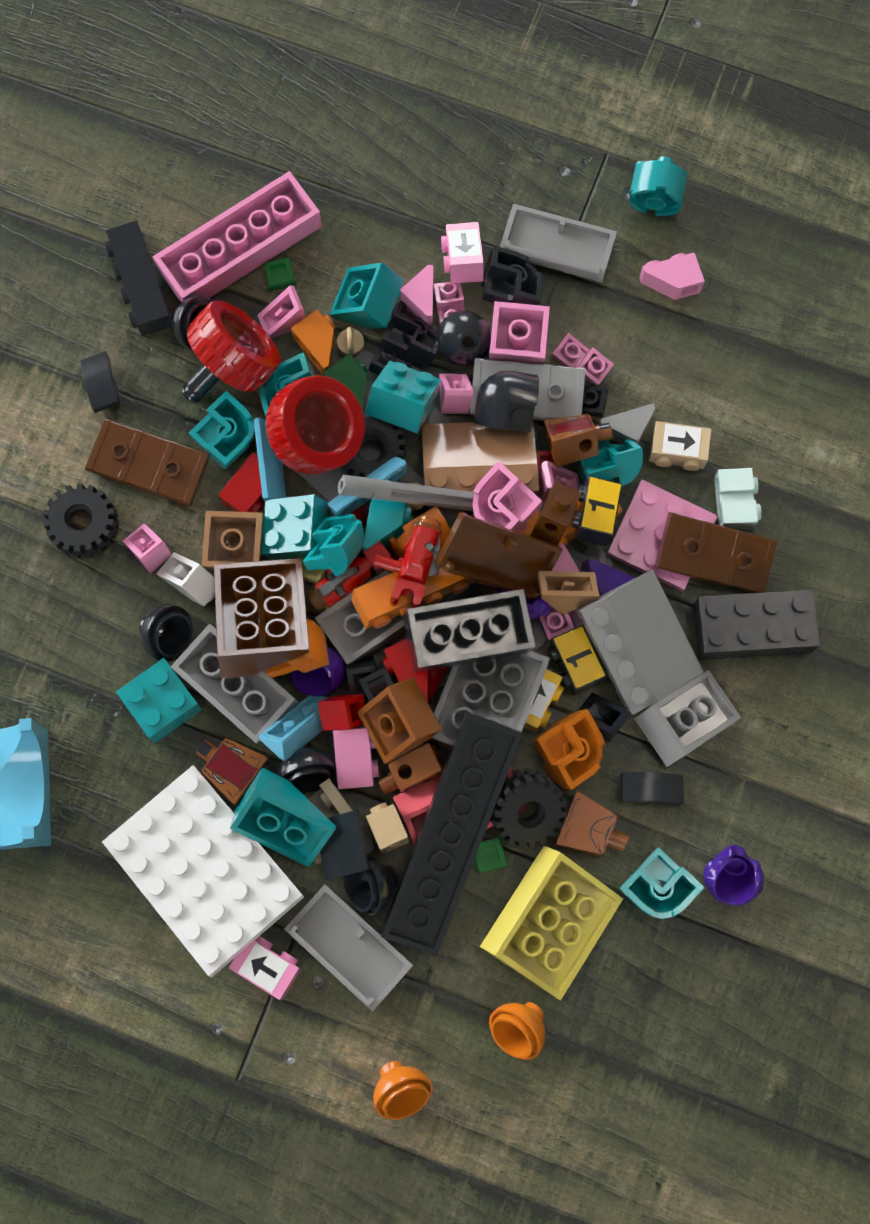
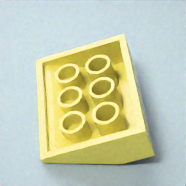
[480,846,623,1001]

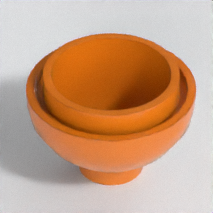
[489,1002,545,1060]
[373,1061,433,1120]

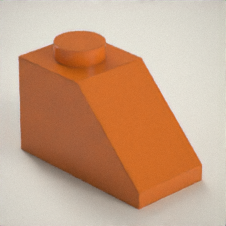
[291,310,336,376]

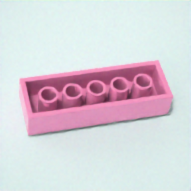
[153,171,322,303]

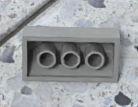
[171,623,300,744]

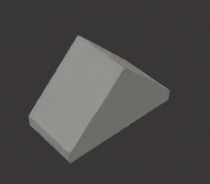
[600,403,655,444]

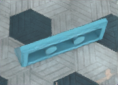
[254,418,287,502]
[327,457,407,516]
[259,695,327,761]

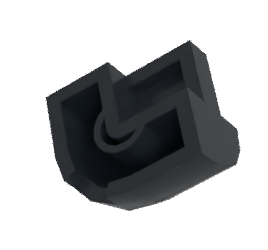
[481,245,543,305]
[473,370,539,432]

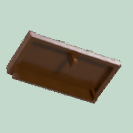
[85,418,211,507]
[435,512,563,600]
[655,512,777,593]

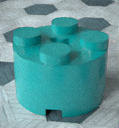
[629,156,688,216]

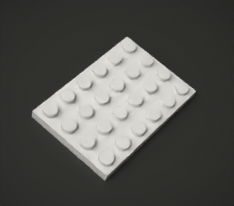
[102,765,304,978]

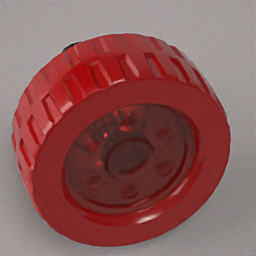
[182,301,281,403]
[266,375,365,475]

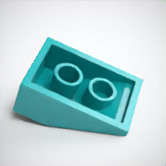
[229,768,336,867]

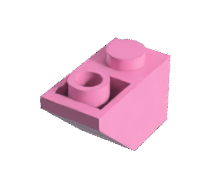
[639,253,705,300]

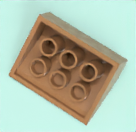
[422,422,539,497]

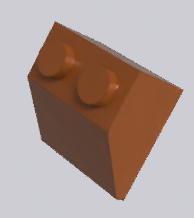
[357,677,442,764]

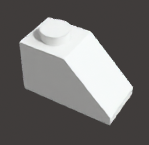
[157,552,215,606]

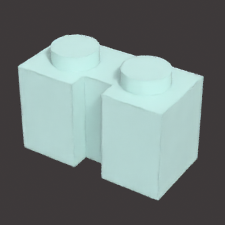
[714,468,761,530]

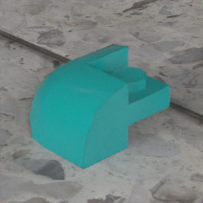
[260,352,319,421]
[189,391,255,469]
[576,439,643,486]
[303,514,365,577]
[619,847,705,919]

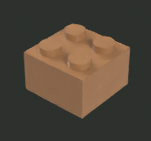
[201,511,265,574]

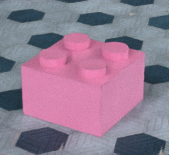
[489,301,550,365]

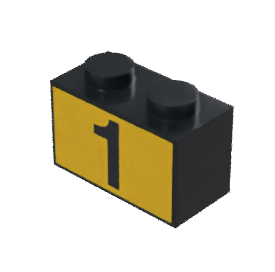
[571,476,622,546]
[548,625,607,696]

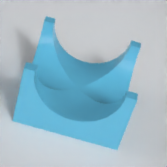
[0,718,51,850]

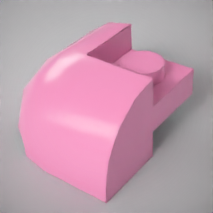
[472,461,544,533]

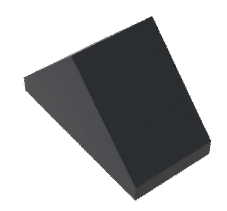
[577,692,632,743]

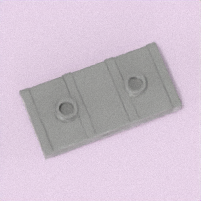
[500,204,617,283]
[470,358,586,421]
[284,884,413,1011]

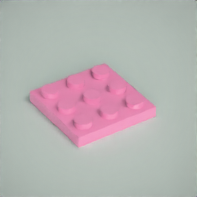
[606,480,718,592]

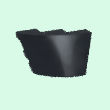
[368,300,438,375]

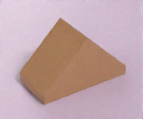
[538,571,599,615]

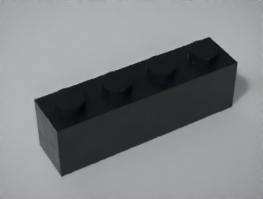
[104,220,172,336]

